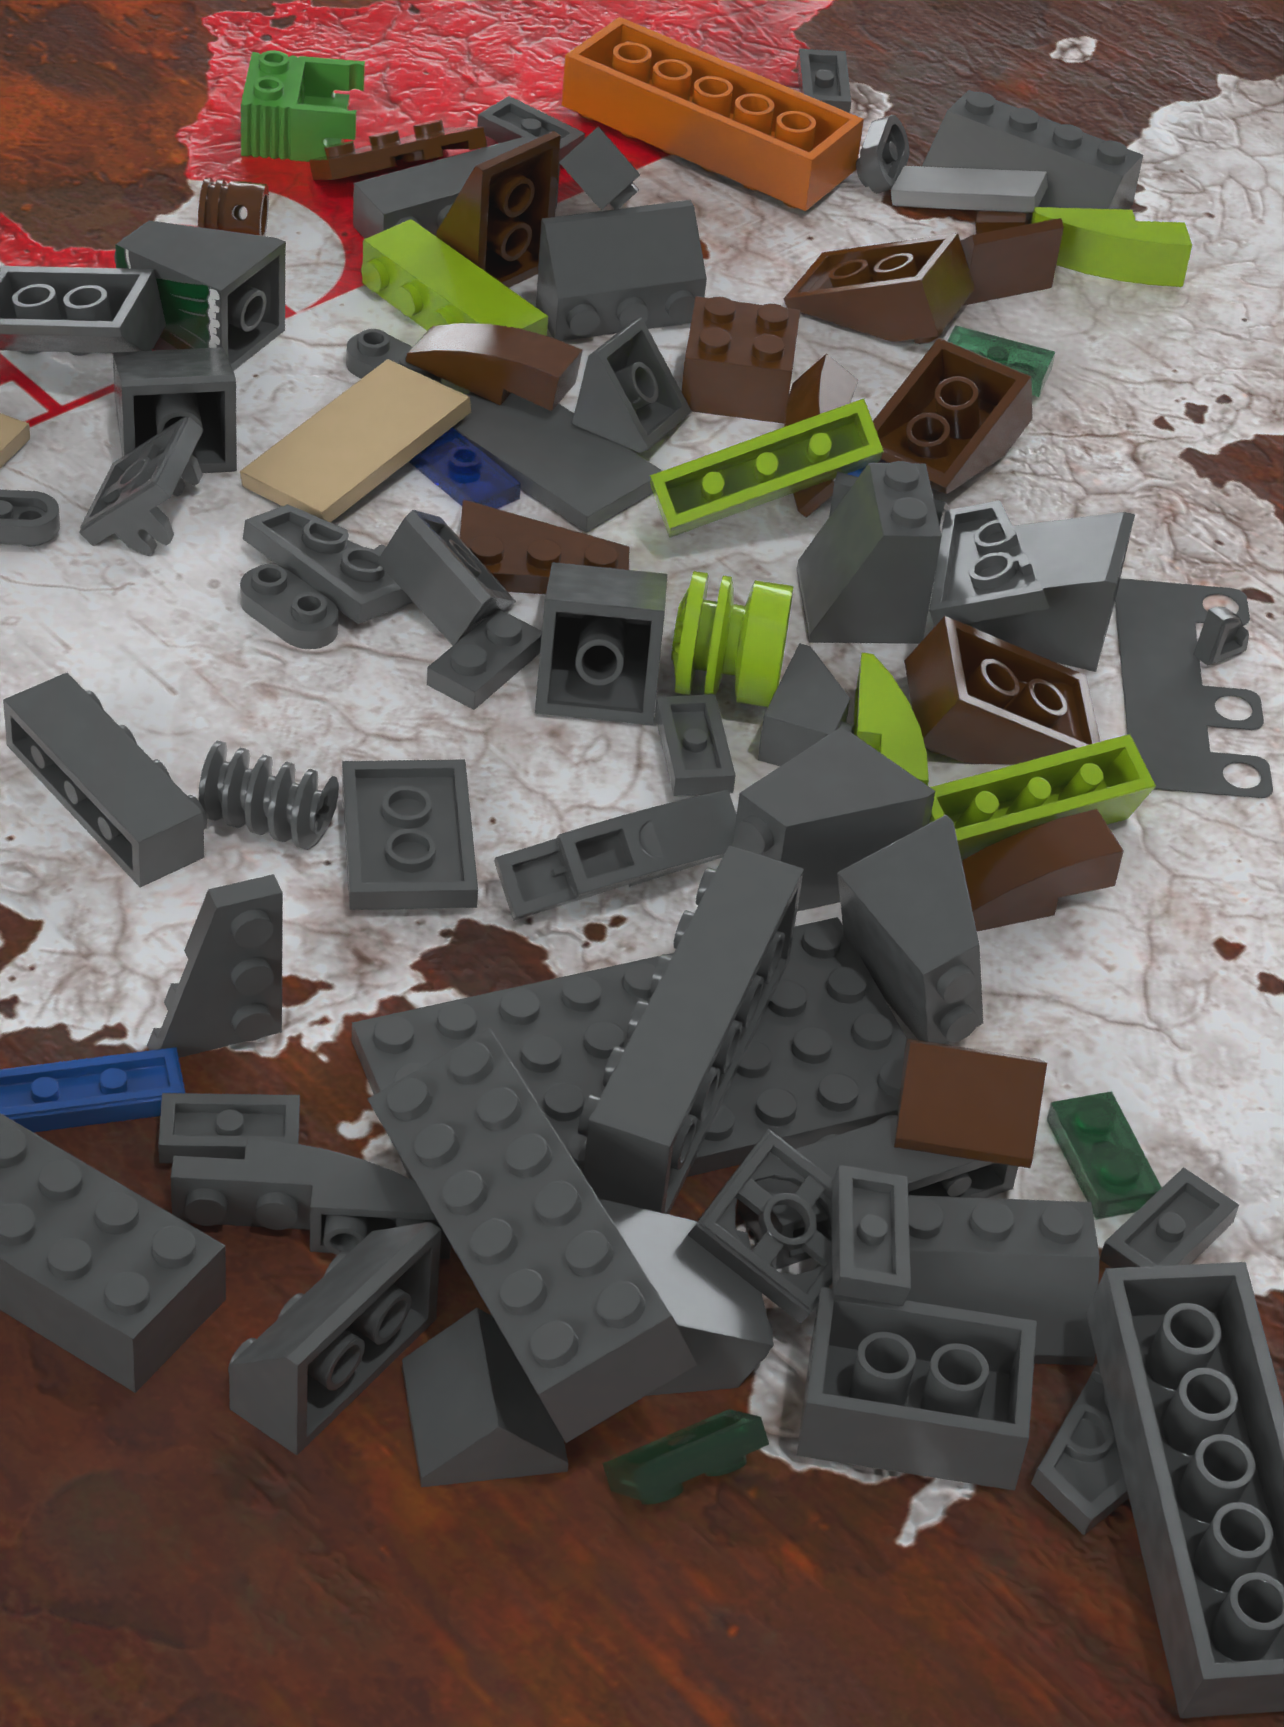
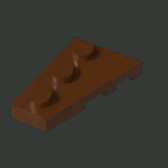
[309,120,487,180]
[460,499,630,595]

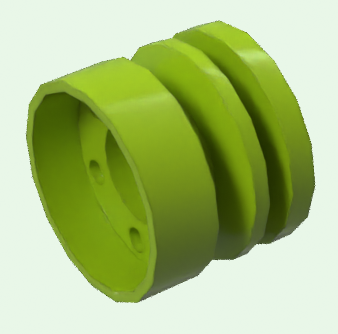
[671,571,793,708]

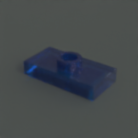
[409,427,521,509]

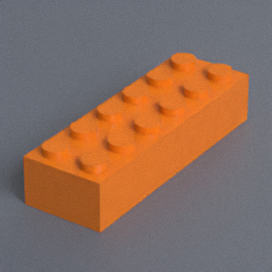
[562,17,864,211]

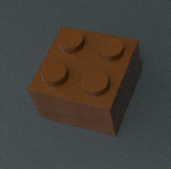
[681,296,801,424]

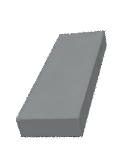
[891,166,1048,213]

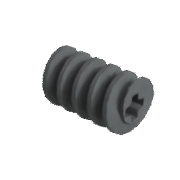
[198,740,339,850]

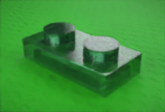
[948,325,1055,397]
[1047,1091,1162,1220]
[602,1409,769,1505]

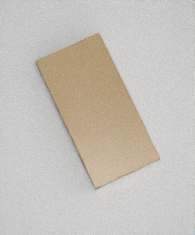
[240,359,471,523]

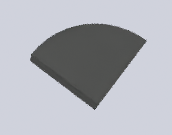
[1193,607,1249,666]

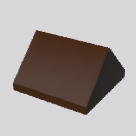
[961,218,1064,306]
[894,1039,1047,1168]

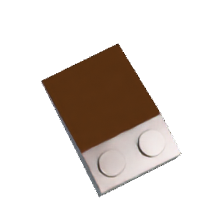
[436,131,561,288]
[784,233,975,344]
[873,338,1033,495]
[904,616,1100,765]

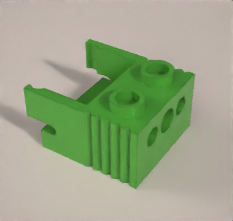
[241,50,365,162]

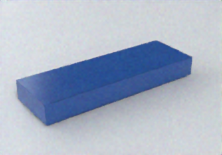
[0,1047,185,1133]

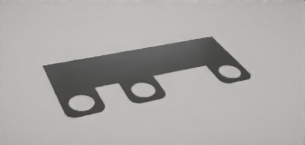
[1115,578,1273,798]

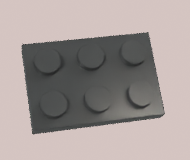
[342,759,478,910]

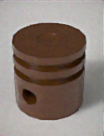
[198,178,269,236]

